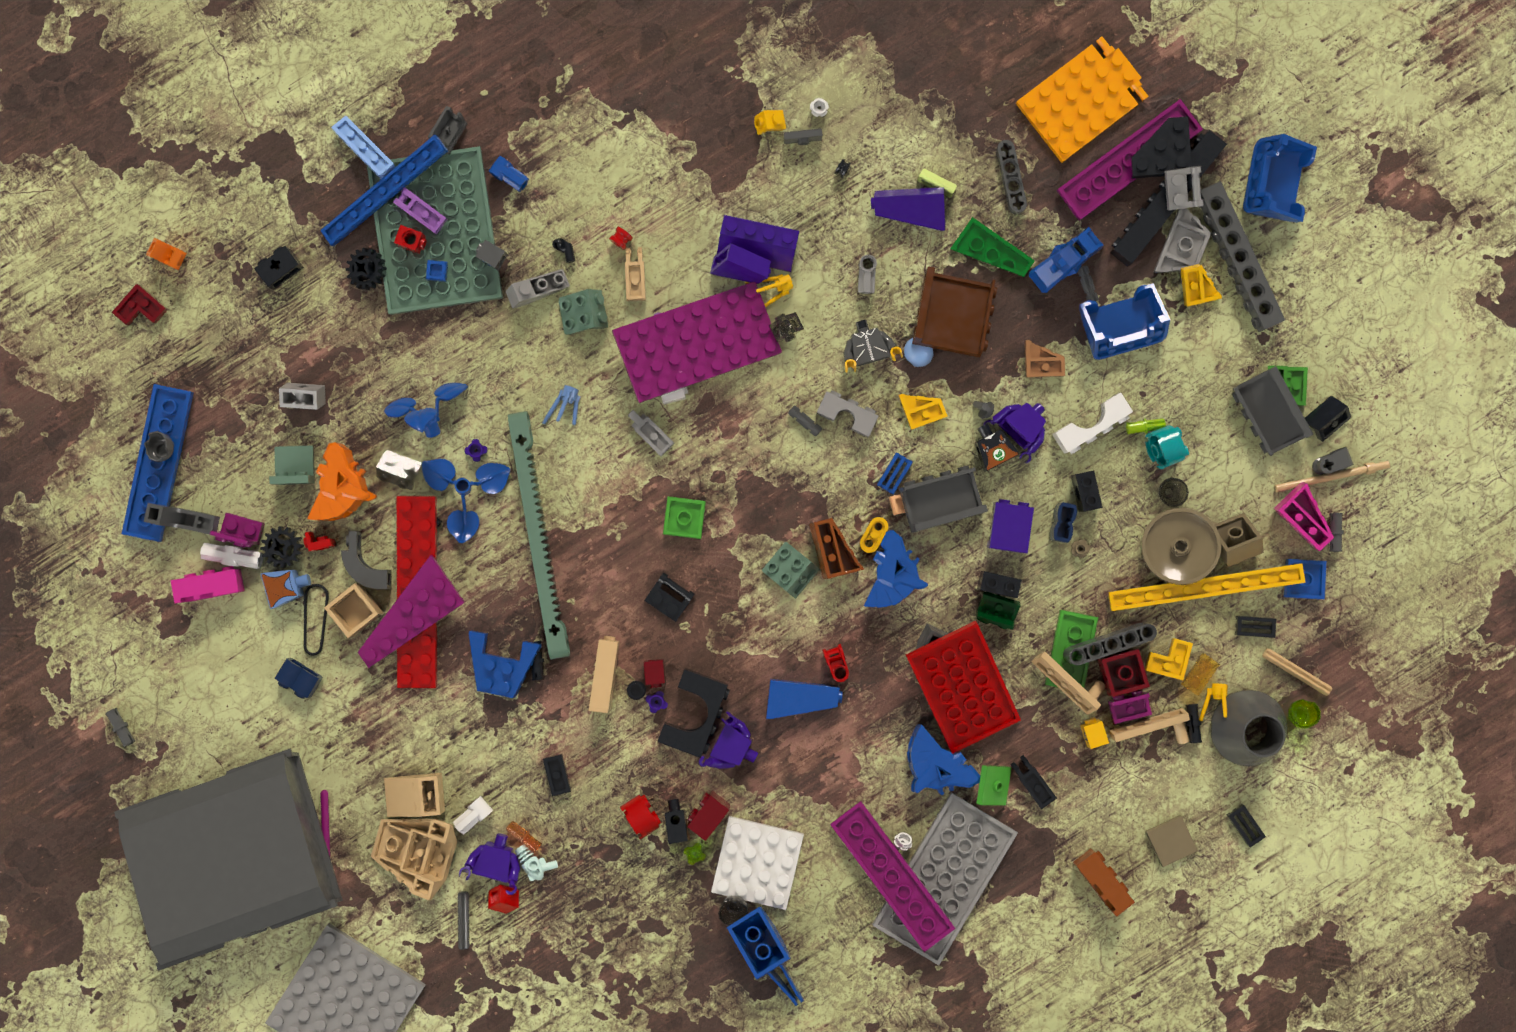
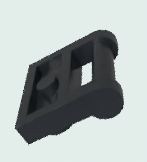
[644,572,695,622]

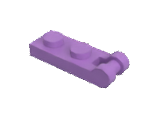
[393,187,448,234]

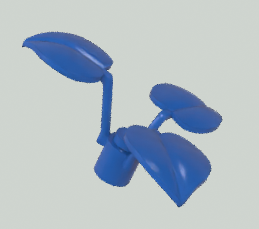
[384,383,468,438]
[422,459,510,543]

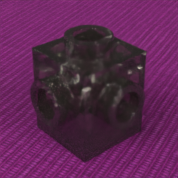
[769,312,804,343]

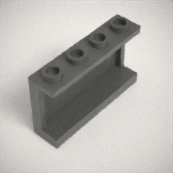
[1232,366,1314,456]
[899,465,988,533]

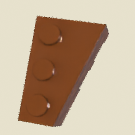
[809,518,864,579]
[1073,849,1135,917]

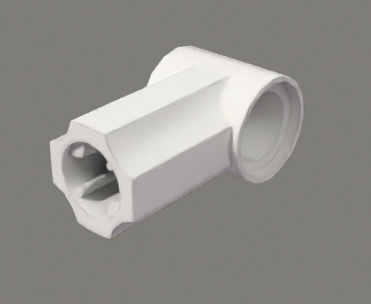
[453,796,493,835]

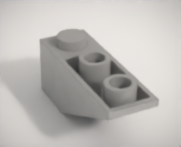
[505,269,570,309]

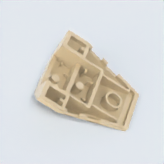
[371,819,457,901]

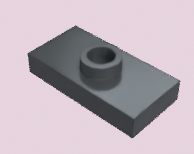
[784,128,823,145]

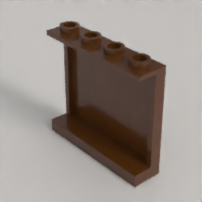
[912,266,997,358]

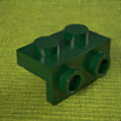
[976,591,1021,630]

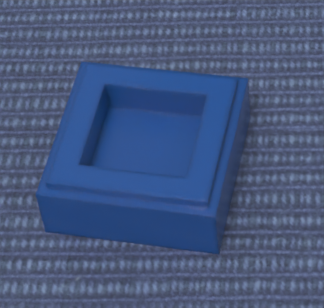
[426,260,448,282]

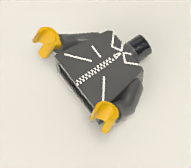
[843,320,903,373]

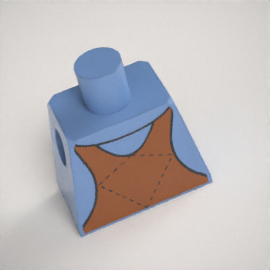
[261,570,311,609]

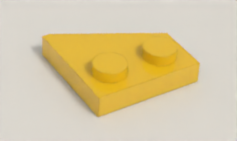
[1181,264,1222,307]

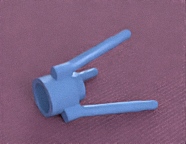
[542,385,580,425]

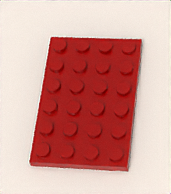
[906,621,1021,754]

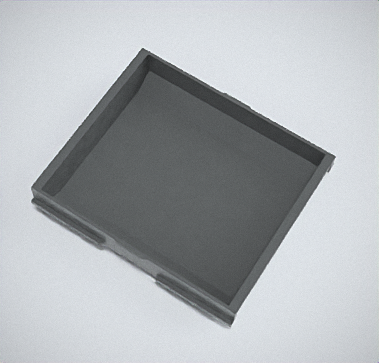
[114,748,343,971]

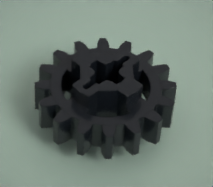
[345,248,387,290]
[260,526,304,568]

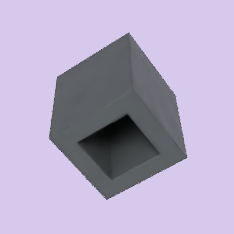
[476,240,508,271]

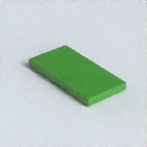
[1045,610,1098,688]

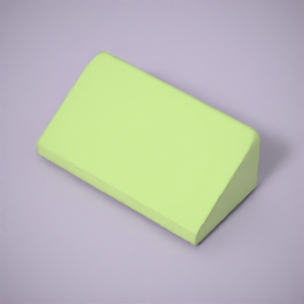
[917,169,957,198]

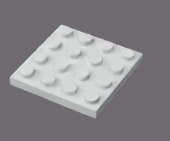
[711,816,804,910]

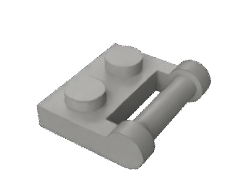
[1164,166,1203,210]

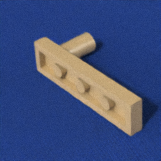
[1032,651,1106,715]
[1109,708,1190,744]

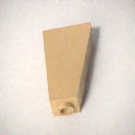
[589,636,620,713]

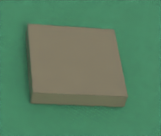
[1146,815,1198,867]

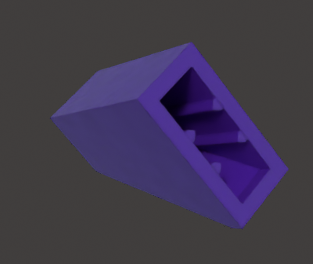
[710,243,771,284]

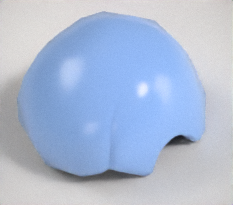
[904,338,934,367]

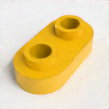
[859,517,888,553]

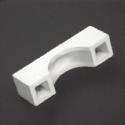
[1052,393,1133,454]

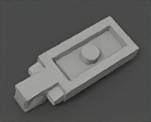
[628,410,675,457]

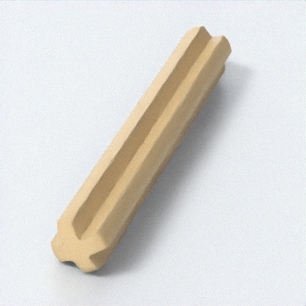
[1262,649,1332,696]

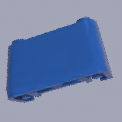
[1243,134,1317,223]
[1079,283,1170,360]

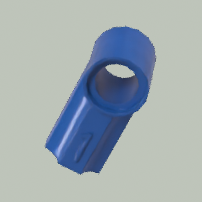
[488,155,529,192]

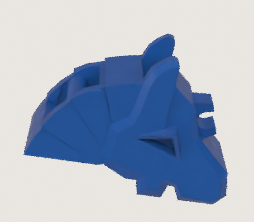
[1029,227,1104,293]
[864,530,928,608]
[907,724,980,795]

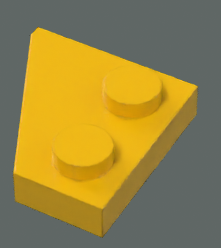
[899,394,948,430]

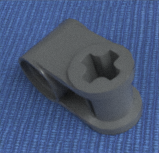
[1312,447,1354,475]

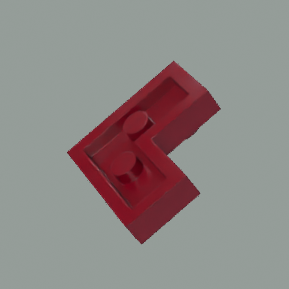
[112,284,168,326]

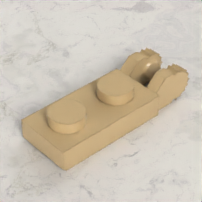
[625,247,646,301]

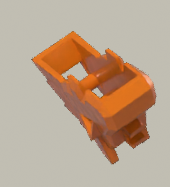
[307,442,377,521]

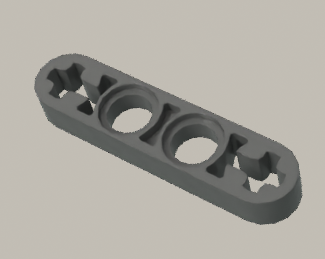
[996,140,1027,214]

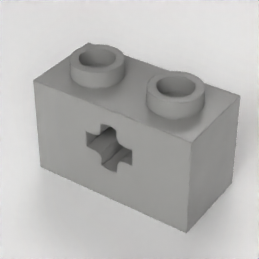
[279,383,326,410]

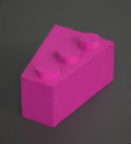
[1273,482,1334,551]
[170,566,245,603]

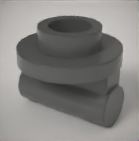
[973,401,994,419]

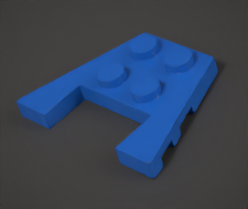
[469,630,542,698]

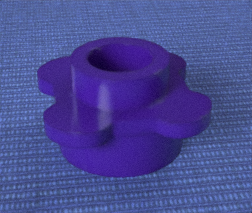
[465,439,488,462]
[646,691,668,713]

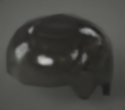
[1158,477,1189,507]
[718,896,749,926]

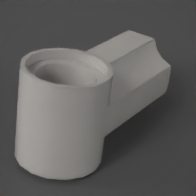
[858,255,877,294]

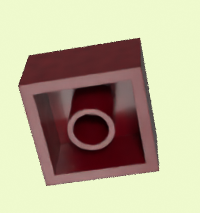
[1097,648,1150,697]
[687,790,730,841]

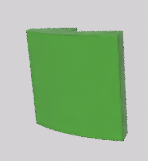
[1268,366,1308,406]

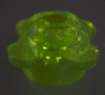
[684,843,706,865]

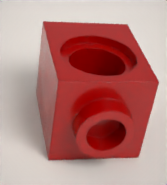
[394,225,427,254]

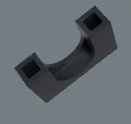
[657,668,730,758]

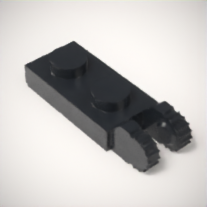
[1010,755,1057,810]

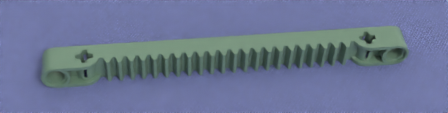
[508,411,570,660]

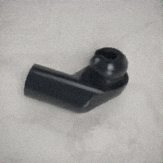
[552,238,576,263]

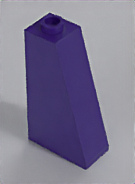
[871,187,945,231]

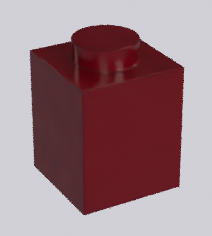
[644,659,666,688]

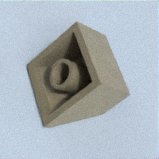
[1214,513,1264,567]

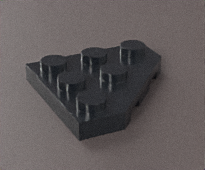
[1131,116,1192,179]

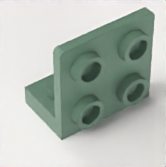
[269,445,315,485]
[762,542,820,599]

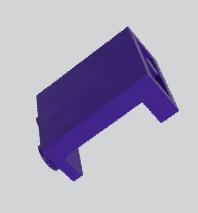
[987,499,1034,553]

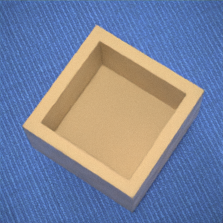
[324,583,383,638]

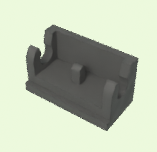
[428,106,467,155]

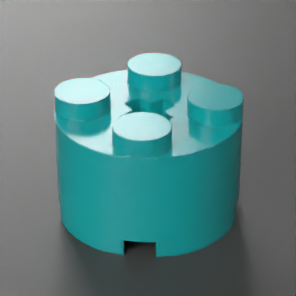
[1145,425,1189,469]

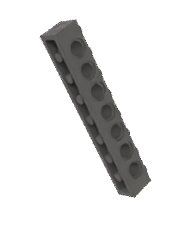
[1199,181,1285,332]

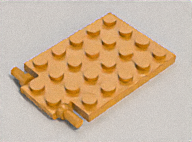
[1015,36,1149,163]

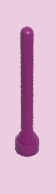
[320,790,330,856]

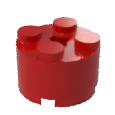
[620,794,662,840]

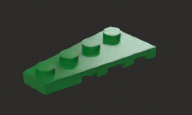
[950,217,1035,277]

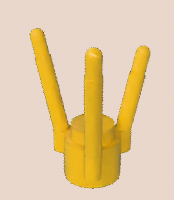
[744,274,793,307]
[1199,683,1228,722]

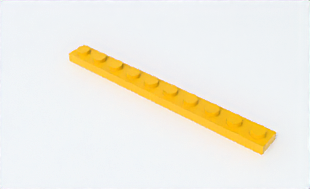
[1108,563,1306,611]

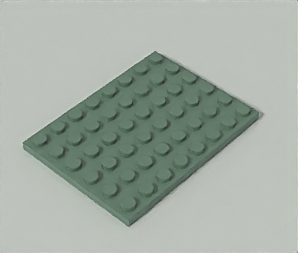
[367,146,503,315]

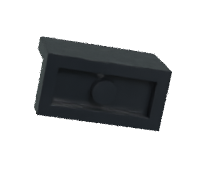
[1305,396,1352,442]

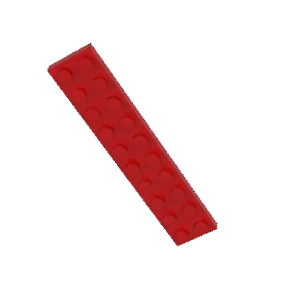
[396,496,437,688]

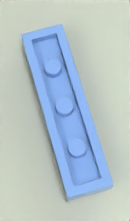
[331,116,395,179]

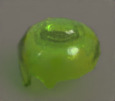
[1288,699,1321,729]

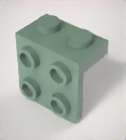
[559,289,608,335]

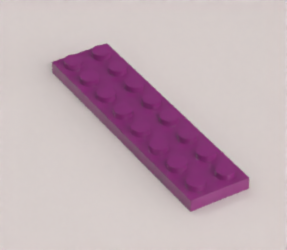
[1057,99,1203,221]
[830,801,955,952]

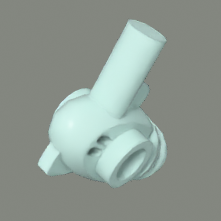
[515,844,558,882]

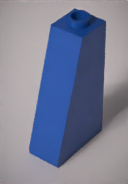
[766,679,843,719]

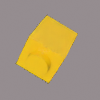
[1080,717,1109,749]

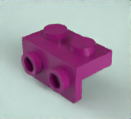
[1108,690,1152,724]

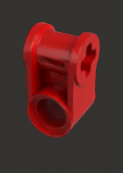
[822,644,849,682]

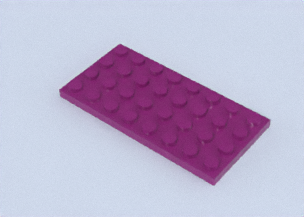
[612,282,782,403]

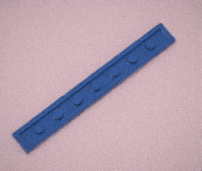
[320,135,448,246]

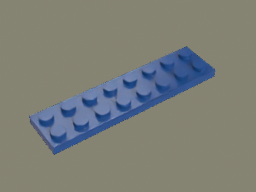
[121,384,194,542]

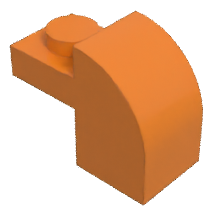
[146,238,187,270]

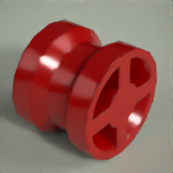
[609,226,633,250]

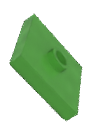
[663,496,706,539]
[976,765,1012,805]

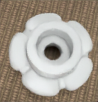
[810,98,829,117]
[894,832,912,851]

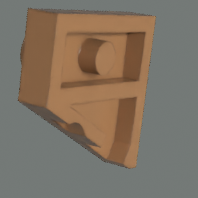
[1025,340,1065,378]

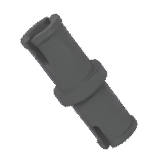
[1329,513,1344,552]
[105,708,135,747]

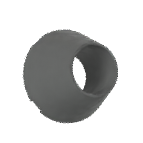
[1211,690,1287,767]

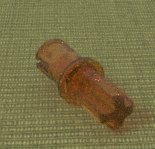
[506,821,542,853]

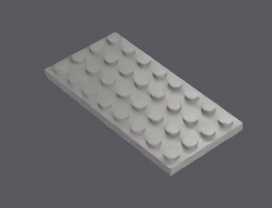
[872,792,1018,965]

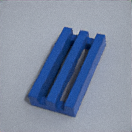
[877,452,913,495]

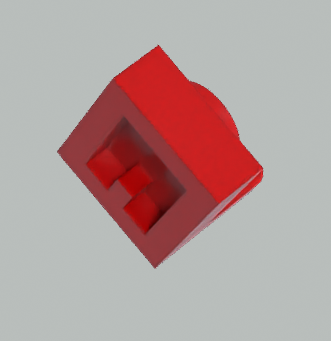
[303,532,336,552]

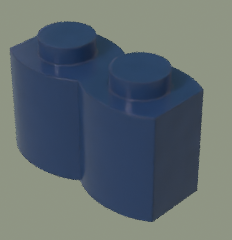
[1049,502,1077,543]
[275,658,323,699]

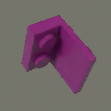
[210,513,265,548]

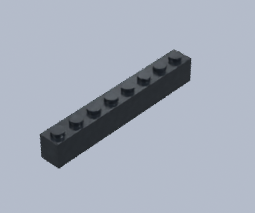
[1110,130,1227,267]

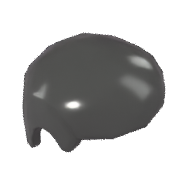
[144,431,174,462]

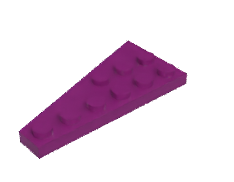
[358,555,465,668]

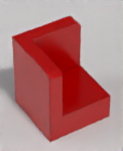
[488,884,519,914]

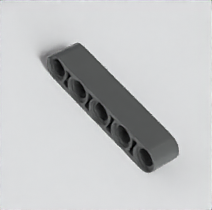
[1063,623,1157,665]

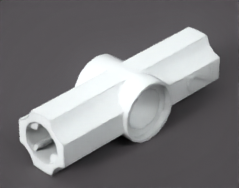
[200,543,263,569]

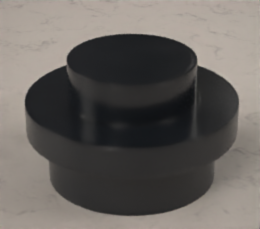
[627,681,646,700]

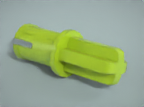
[1126,418,1166,434]

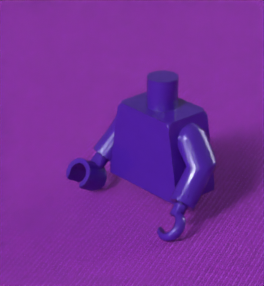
[983,403,1046,463]
[699,711,758,769]
[458,833,520,895]

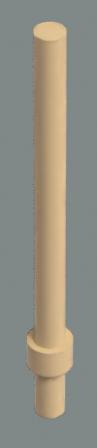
[1274,461,1390,492]

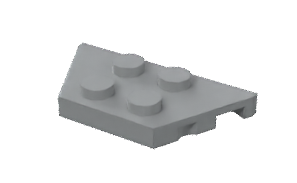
[1153,208,1211,273]

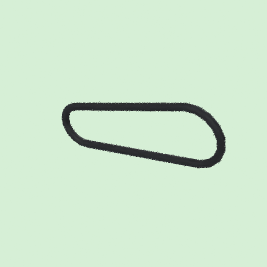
[303,584,329,656]

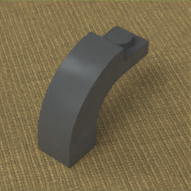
[144,503,220,535]
[341,531,392,589]

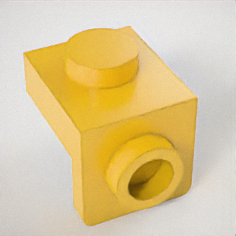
[754,110,786,135]

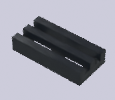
[1235,616,1277,638]
[1226,804,1266,848]

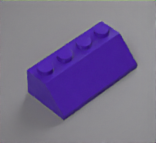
[717,215,799,272]

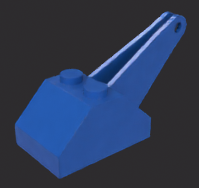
[727,907,804,1006]

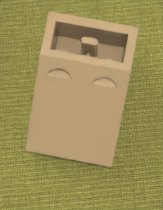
[384,773,445,817]

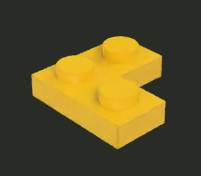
[1145,638,1193,680]

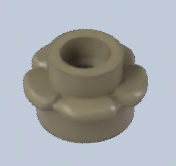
[1071,539,1090,558]

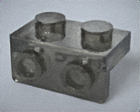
[376,450,422,490]

